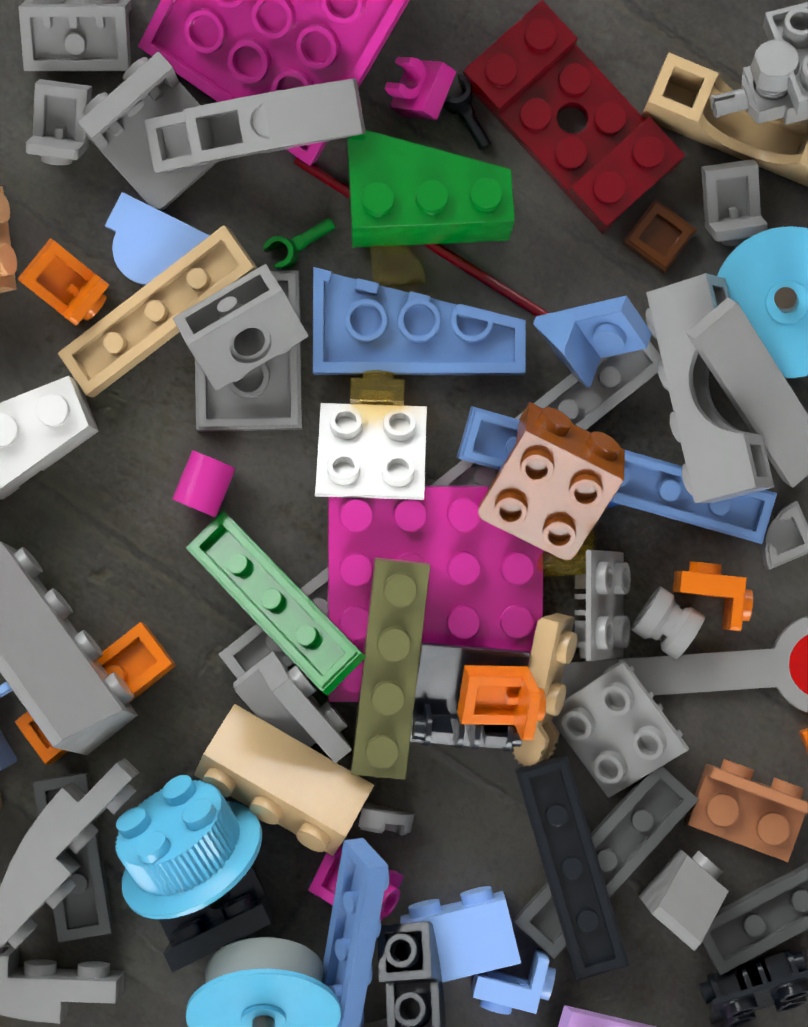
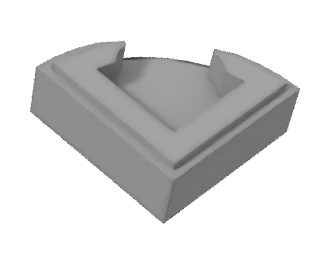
[762,501,808,570]
[358,802,415,835]

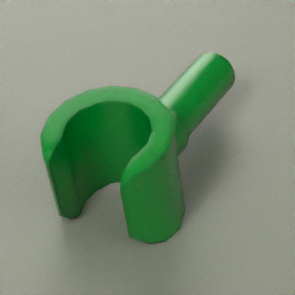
[263,218,335,270]

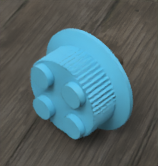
[115,775,262,919]

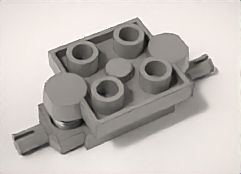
[710,2,808,125]

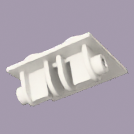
[315,403,427,500]

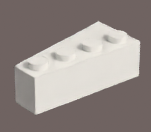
[0,376,99,500]

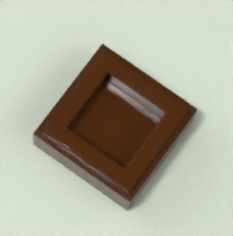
[622,199,697,275]

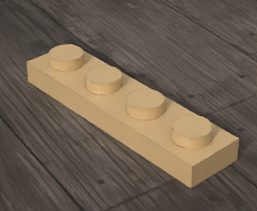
[58,225,257,398]

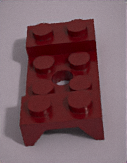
[463,0,685,234]

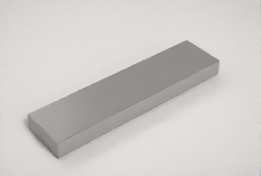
[686,297,808,488]

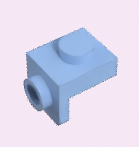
[471,949,556,1015]

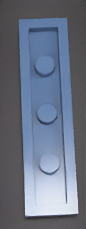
[322,838,389,1027]

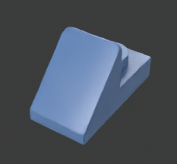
[533,295,652,388]

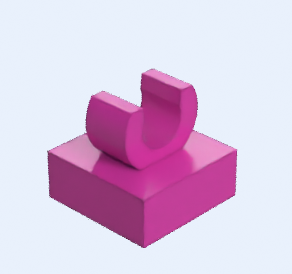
[385,57,457,120]

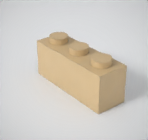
[194,704,374,856]

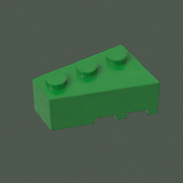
[347,130,514,248]

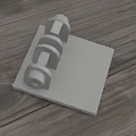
[574,550,631,661]
[552,659,689,798]

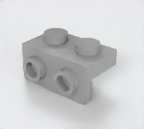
[233,651,352,763]

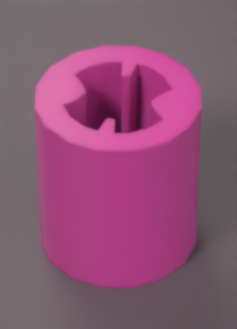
[172,450,236,517]

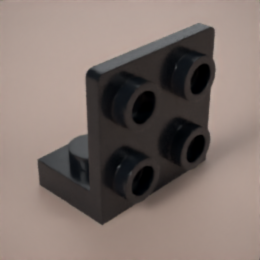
[159,864,276,973]

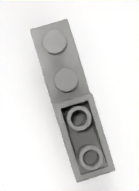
[144,79,366,173]
[0,758,140,949]
[0,945,125,1024]

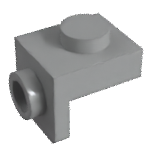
[26,79,92,165]
[701,159,768,246]

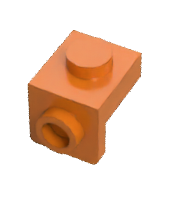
[18,238,109,326]
[673,561,753,631]
[457,665,546,740]

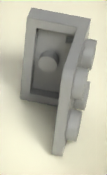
[77,51,219,211]

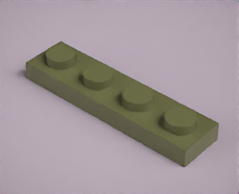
[350,557,430,780]

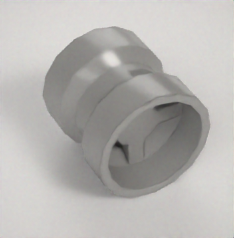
[631,586,705,660]

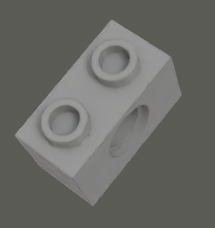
[173,264,309,391]

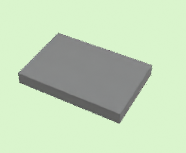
[195,270,303,432]

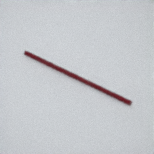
[293,157,549,316]

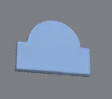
[105,192,210,286]

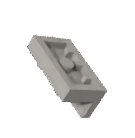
[18,0,132,71]

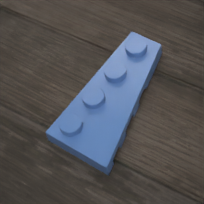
[313,267,526,376]

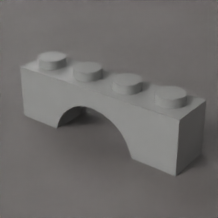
[646,273,774,503]

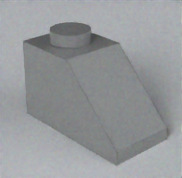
[639,848,729,951]

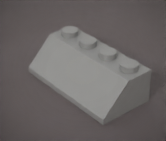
[0,541,138,755]

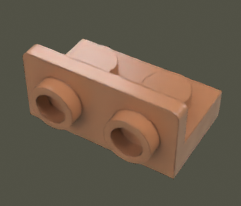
[685,759,808,862]

